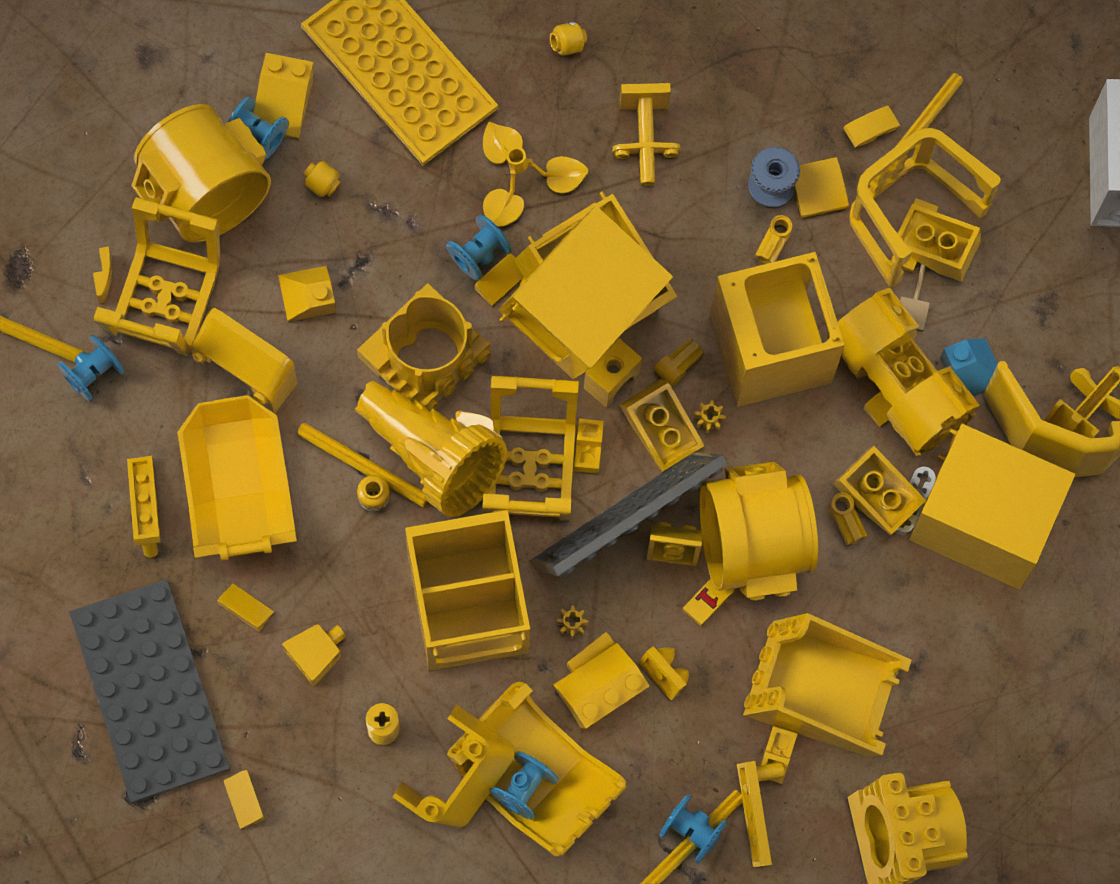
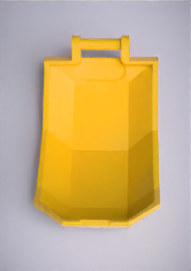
[177,395,297,561]

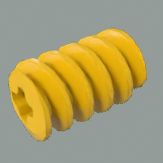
[366,703,400,745]

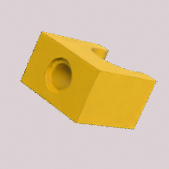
[584,338,642,408]

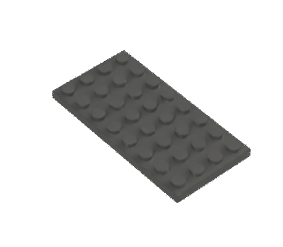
[529,452,728,577]
[69,579,230,804]

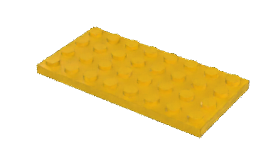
[301,0,498,166]

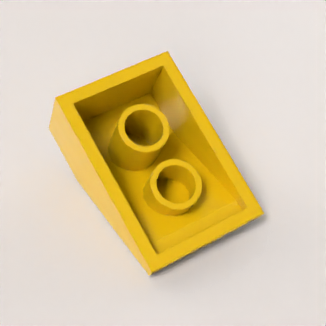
[254,53,315,139]
[898,204,981,282]
[619,379,704,472]
[833,446,926,535]
[647,522,702,566]

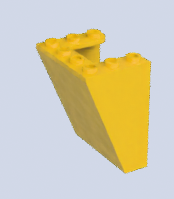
[743,613,912,757]

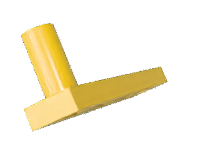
[127,456,161,558]
[737,761,785,867]

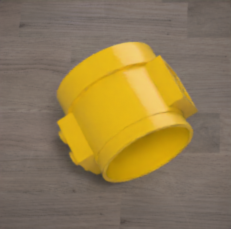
[131,104,271,243]
[699,461,818,600]

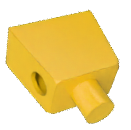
[282,624,347,686]

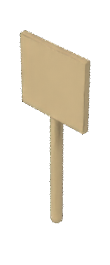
[900,264,930,331]

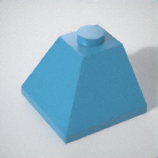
[940,338,998,396]

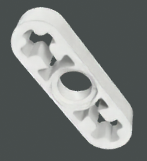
[895,467,936,535]

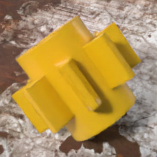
[694,400,726,433]
[556,605,588,639]

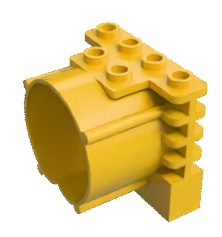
[357,283,491,411]
[848,773,968,884]

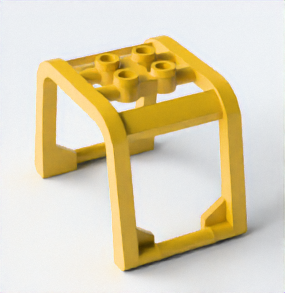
[849,128,1001,287]
[93,197,221,356]
[483,376,579,522]

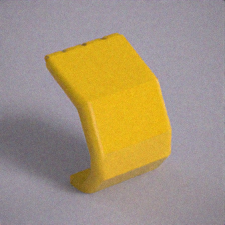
[984,361,1120,477]
[447,682,627,857]

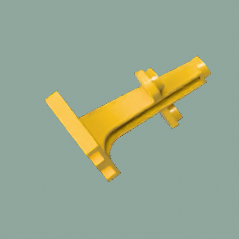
[612,83,681,186]
[1044,366,1120,438]

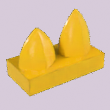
[638,646,689,701]

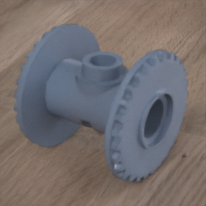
[748,147,800,208]

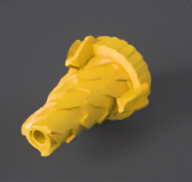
[355,381,507,517]

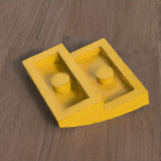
[794,157,849,218]

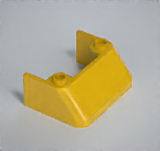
[191,308,298,414]
[392,704,515,828]

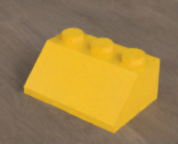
[553,643,649,729]

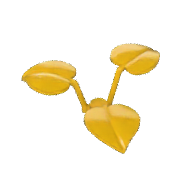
[483,122,589,227]

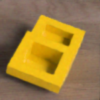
[843,106,900,148]
[93,246,113,304]
[574,418,604,474]
[761,725,798,784]

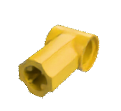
[754,215,792,264]
[653,338,704,387]
[828,492,867,545]

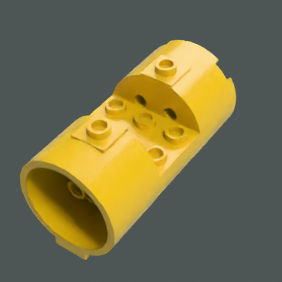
[827,288,980,456]

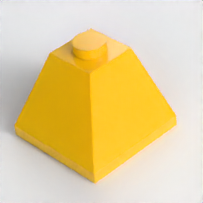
[278,265,336,322]

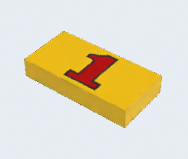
[682,578,735,626]

